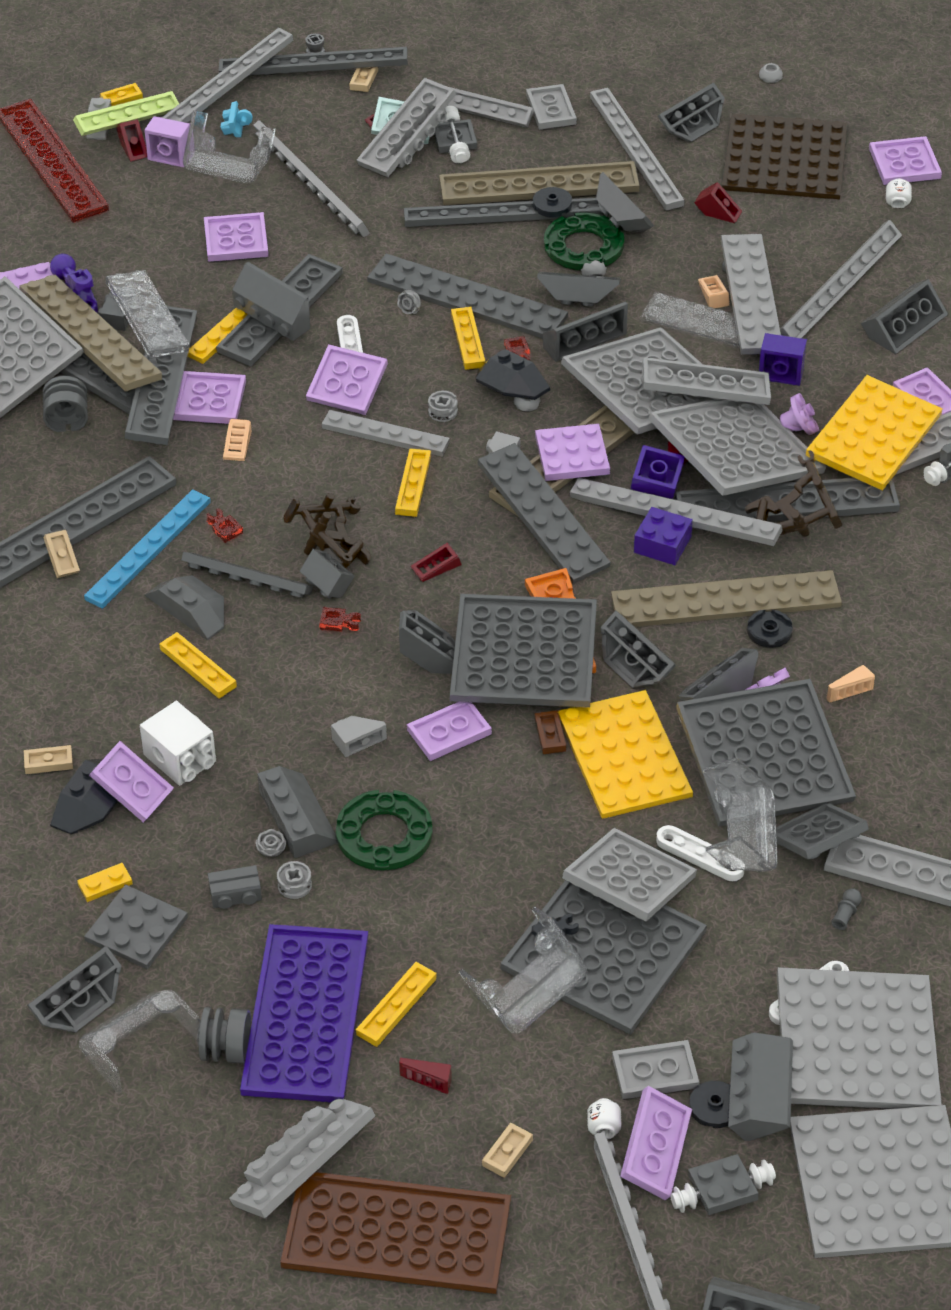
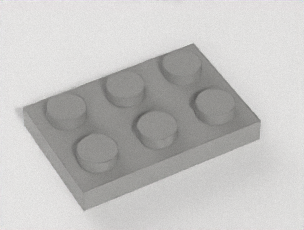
[526,84,577,130]
[612,1040,699,1099]

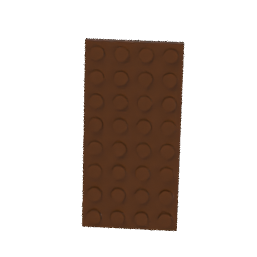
[280,1172,511,1294]

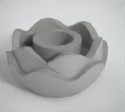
[759,63,783,83]
[581,260,606,276]
[397,290,421,314]
[514,397,541,411]
[256,829,286,857]

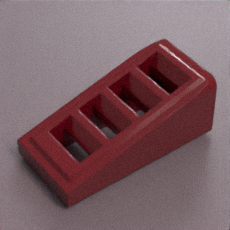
[410,543,462,582]
[399,1058,452,1094]

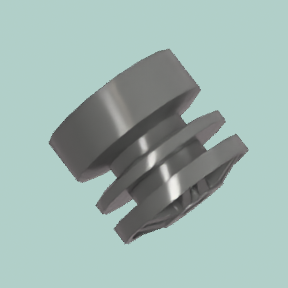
[43,376,88,432]
[197,1006,251,1064]

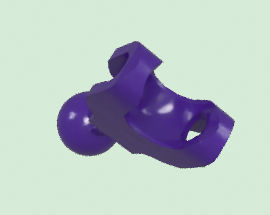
[50,254,98,313]

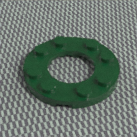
[544,213,624,270]
[336,790,433,870]

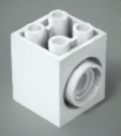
[140,700,216,786]

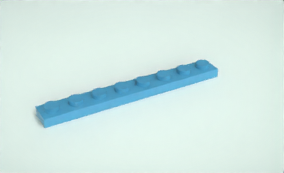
[84,489,211,609]

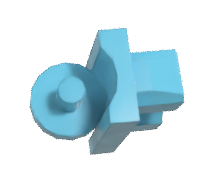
[220,101,253,137]

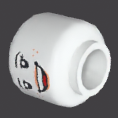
[886,178,912,208]
[587,1098,622,1139]

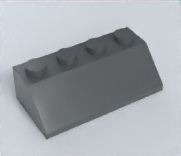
[232,262,310,341]
[861,279,948,354]
[543,302,628,362]
[257,766,337,858]
[728,1032,793,1141]
[703,1277,821,1310]

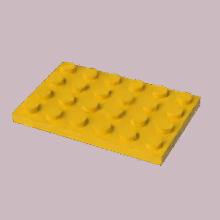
[806,375,943,491]
[558,690,693,819]

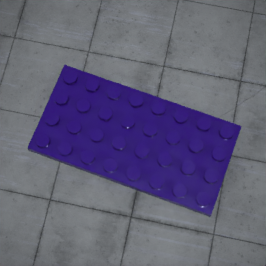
[240,924,368,1102]

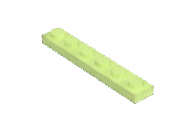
[73,91,179,136]

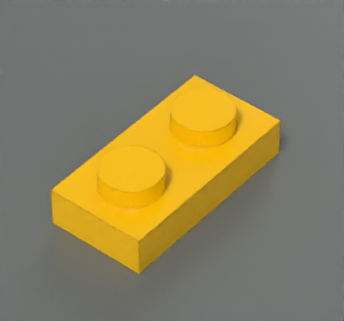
[100,83,143,106]
[77,863,133,902]

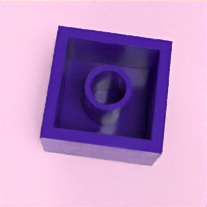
[759,333,807,386]
[630,445,685,499]
[634,507,693,565]

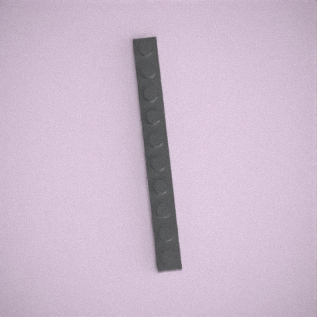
[219,47,408,76]
[404,198,603,227]

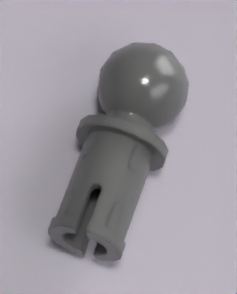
[831,888,862,930]

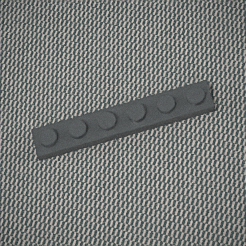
[181,552,314,598]

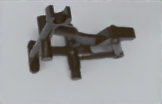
[745,450,843,537]
[283,493,371,569]

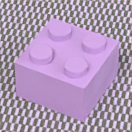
[145,116,193,167]

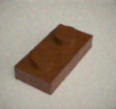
[535,710,566,754]

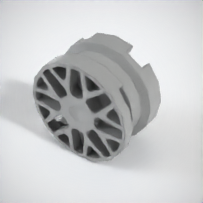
[428,391,458,422]
[277,861,312,899]

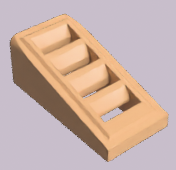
[698,275,729,309]
[223,419,252,461]
[827,665,875,702]

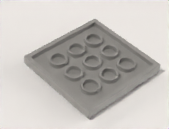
[562,828,697,921]

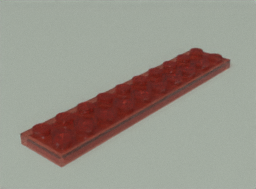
[0,99,109,222]

